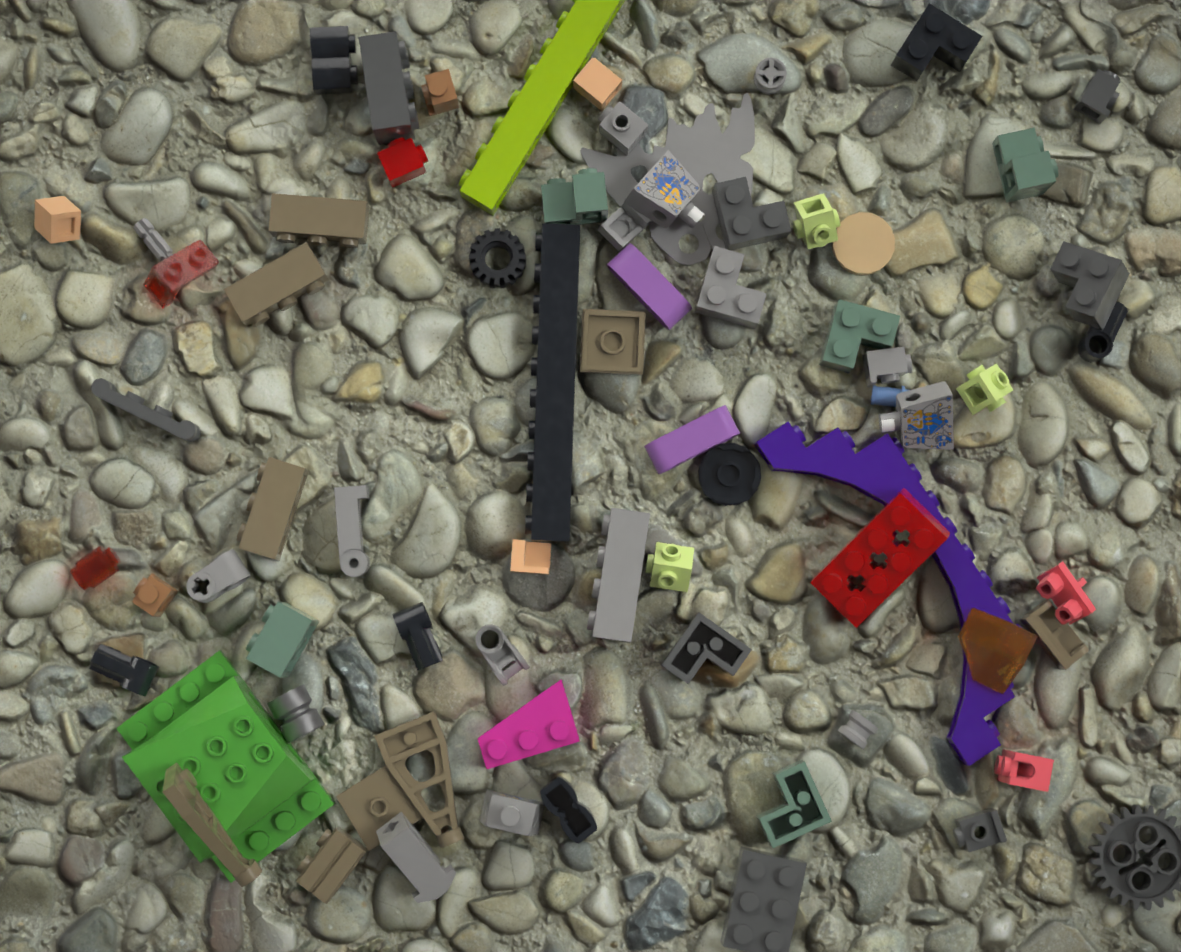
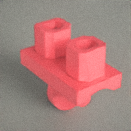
[1036,562,1096,625]

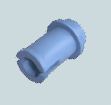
[871,385,910,407]

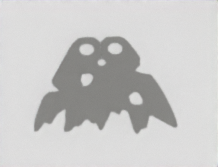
[580,93,755,266]

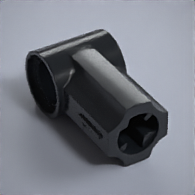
[1077,302,1129,363]
[393,602,443,671]
[89,644,159,696]

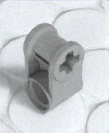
[186,549,251,603]
[476,624,530,686]

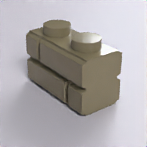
[296,826,368,904]

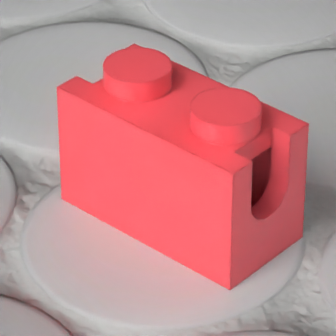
[994,749,1054,792]

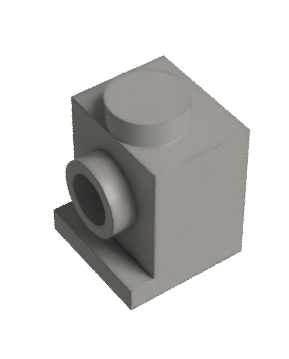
[862,347,912,387]

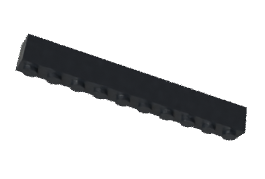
[525,223,580,543]

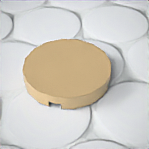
[832,212,895,275]

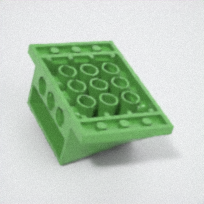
[116,650,335,883]

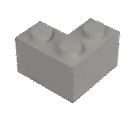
[695,246,767,329]

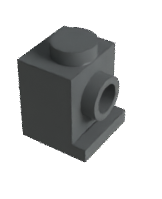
[1073,69,1120,124]
[953,808,1007,852]

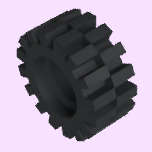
[469,228,526,289]

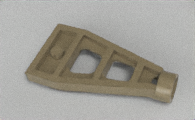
[374,711,465,848]
[162,763,262,887]

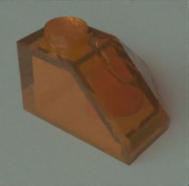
[958,607,1038,694]

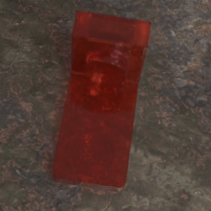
[143,240,219,309]

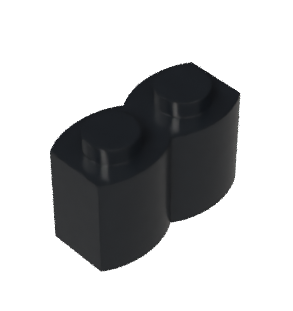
[310,26,358,95]
[540,775,597,844]

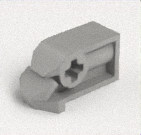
[376,811,456,903]

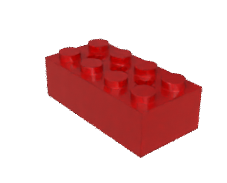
[810,488,950,628]

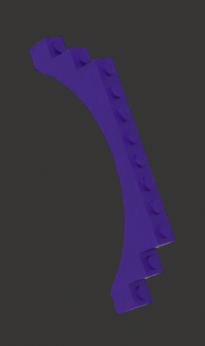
[754,421,1029,766]

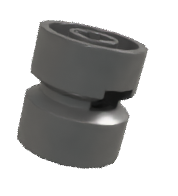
[267,684,325,744]

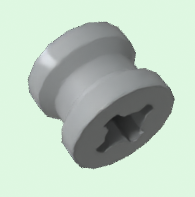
[754,58,787,95]
[838,710,878,750]

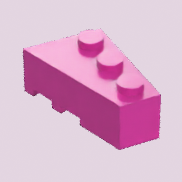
[477,679,580,769]

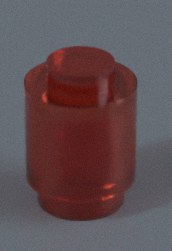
[70,545,121,590]

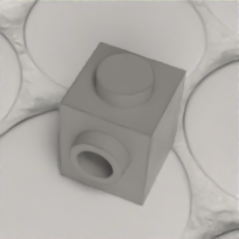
[598,101,649,156]

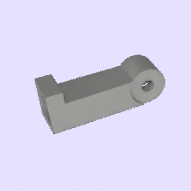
[334,485,370,577]

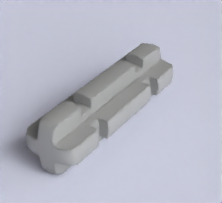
[133,218,183,274]

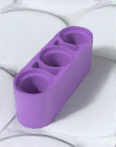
[606,243,692,330]
[644,405,740,475]

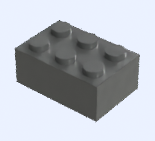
[358,31,420,145]
[721,846,807,952]

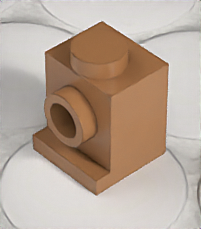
[421,69,459,116]
[132,573,178,617]

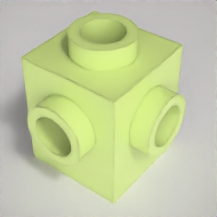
[792,193,841,249]
[956,363,1013,415]
[645,542,694,592]

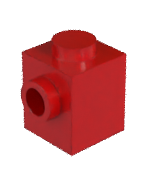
[377,137,429,188]

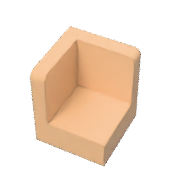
[573,58,622,111]
[34,196,81,244]
[510,539,551,575]

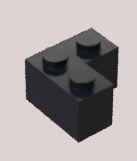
[891,3,983,81]

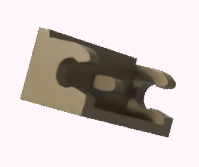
[1019,599,1089,670]

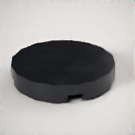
[698,443,761,506]

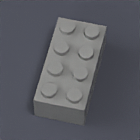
[587,508,650,643]

